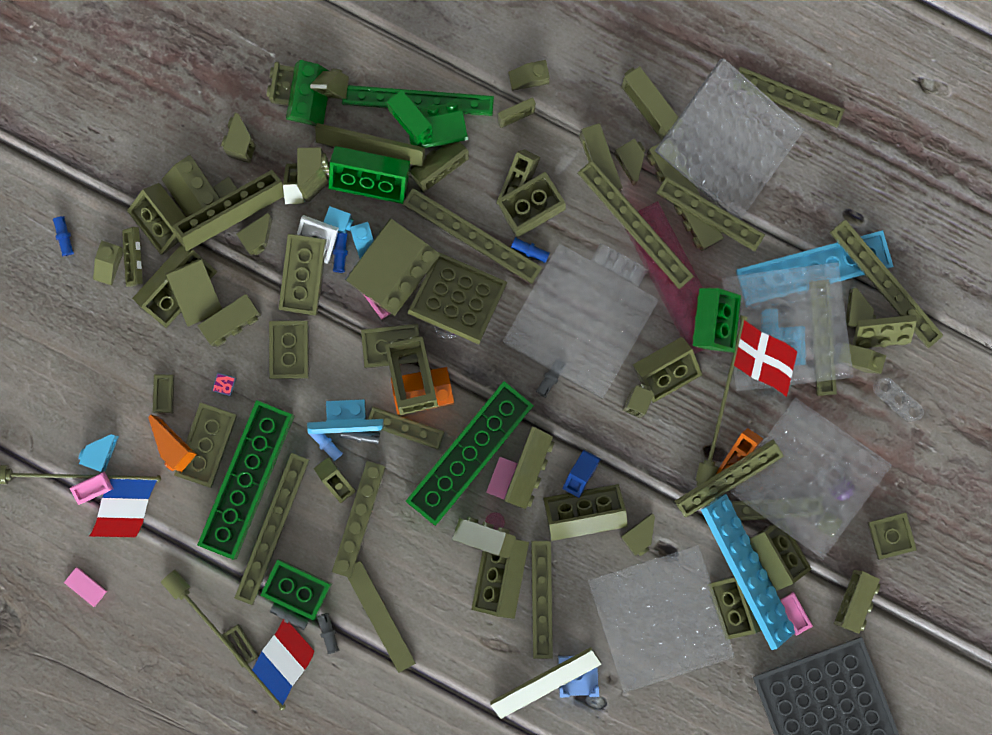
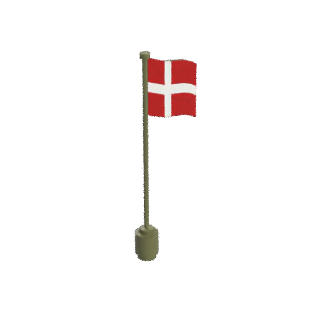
[695,315,797,486]

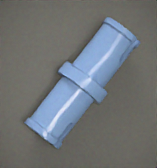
[308,433,343,462]

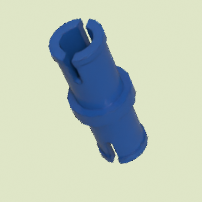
[52,216,74,256]
[333,233,348,273]
[511,237,550,263]

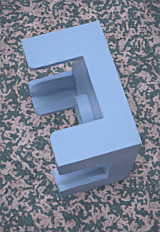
[558,655,599,698]

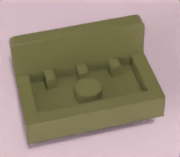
[267,62,294,105]

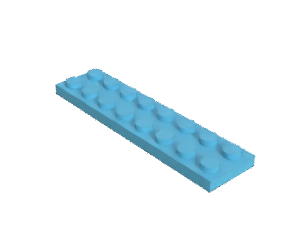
[736,230,894,307]
[701,494,795,650]

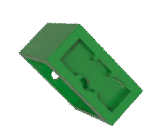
[387,90,433,146]

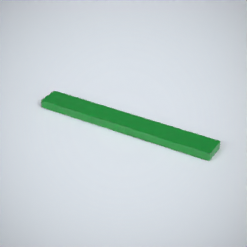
[342,85,494,116]

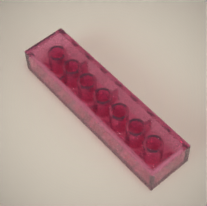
[625,201,706,355]

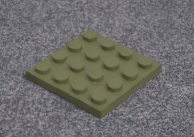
[408,252,507,344]

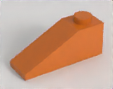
[148,415,197,472]
[717,428,763,474]

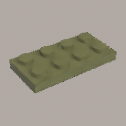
[279,234,327,316]
[174,402,237,488]

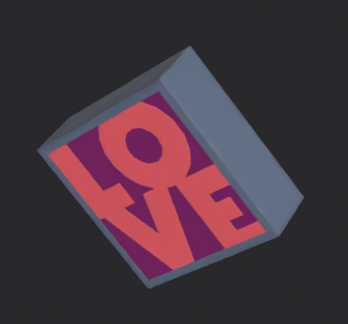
[212,373,237,396]

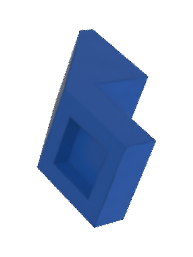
[562,450,601,498]

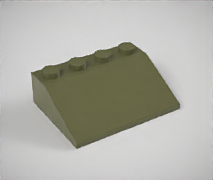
[345,218,440,316]
[504,426,555,509]

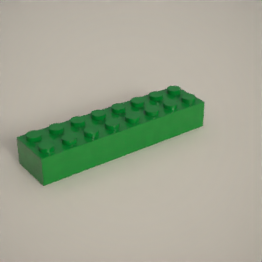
[405,381,534,526]
[197,400,295,560]

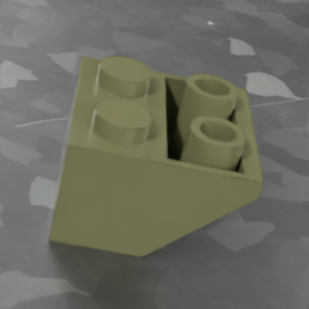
[222,113,256,163]

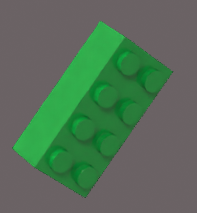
[329,146,410,204]

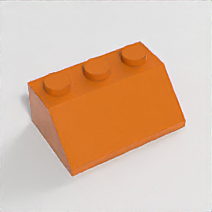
[391,367,454,415]

